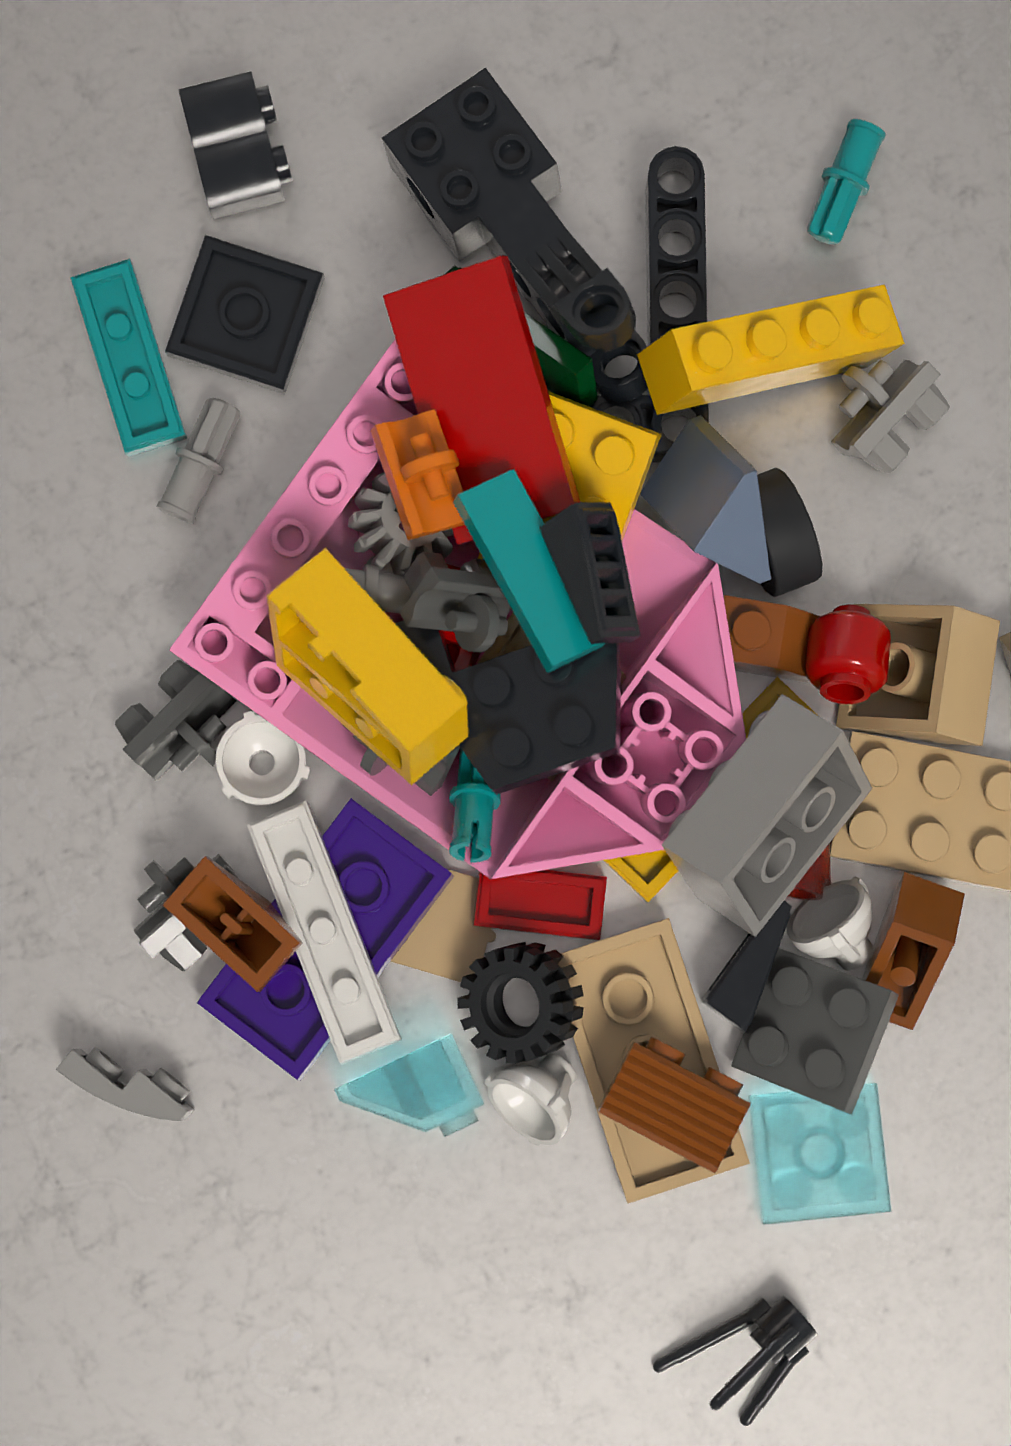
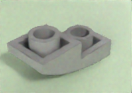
[55,1047,195,1121]

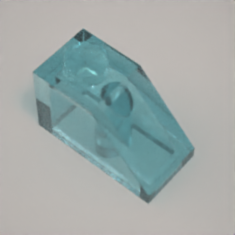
[334,1033,485,1137]

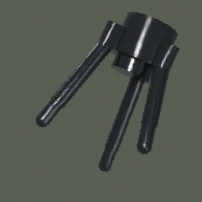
[653,1296,818,1426]

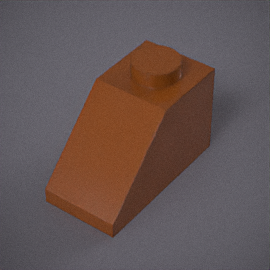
[724,595,820,683]
[862,872,965,1030]

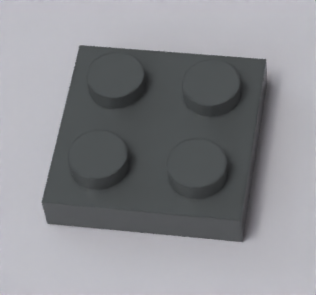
[731,948,899,1115]

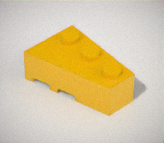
[267,548,468,785]

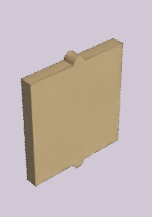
[391,868,496,982]

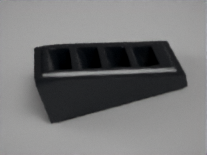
[539,502,640,644]
[702,900,792,1032]

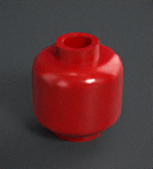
[806,604,891,704]

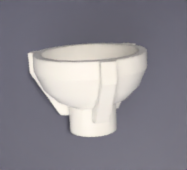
[216,711,311,805]
[786,877,874,971]
[484,1054,577,1146]

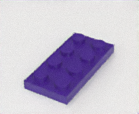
[197,798,454,1081]

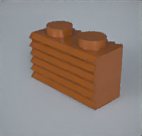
[597,1037,751,1173]

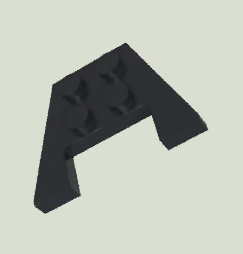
[395,609,621,795]

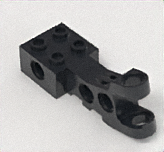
[382,67,648,402]

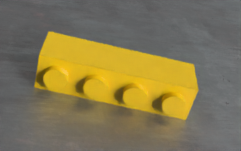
[637,284,905,415]

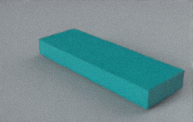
[70,259,187,457]
[453,469,605,673]

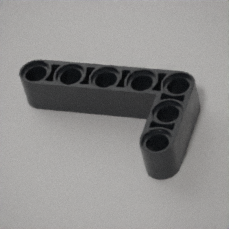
[590,146,709,463]

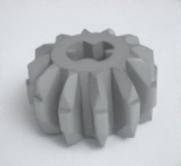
[348,473,454,576]

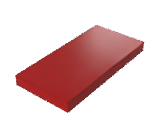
[383,255,581,545]

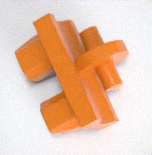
[370,409,465,540]

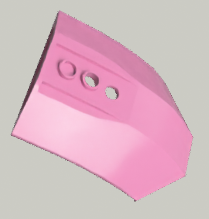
[169,339,746,879]

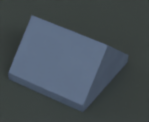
[640,415,771,584]

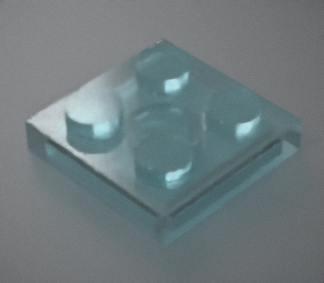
[748,1082,892,1225]

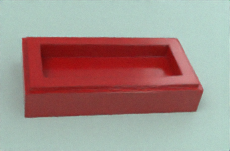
[473,870,607,941]

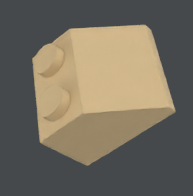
[836,604,1000,746]

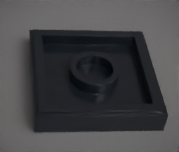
[165,235,325,394]

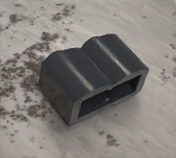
[178,71,293,219]

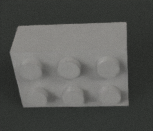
[662,694,872,937]

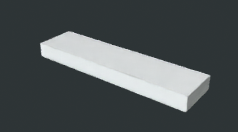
[247,801,402,1064]

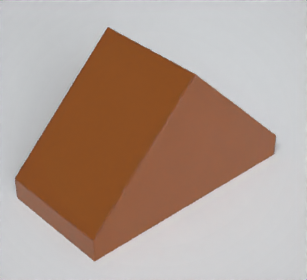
[163,856,303,992]

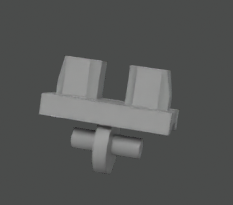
[831,360,950,473]

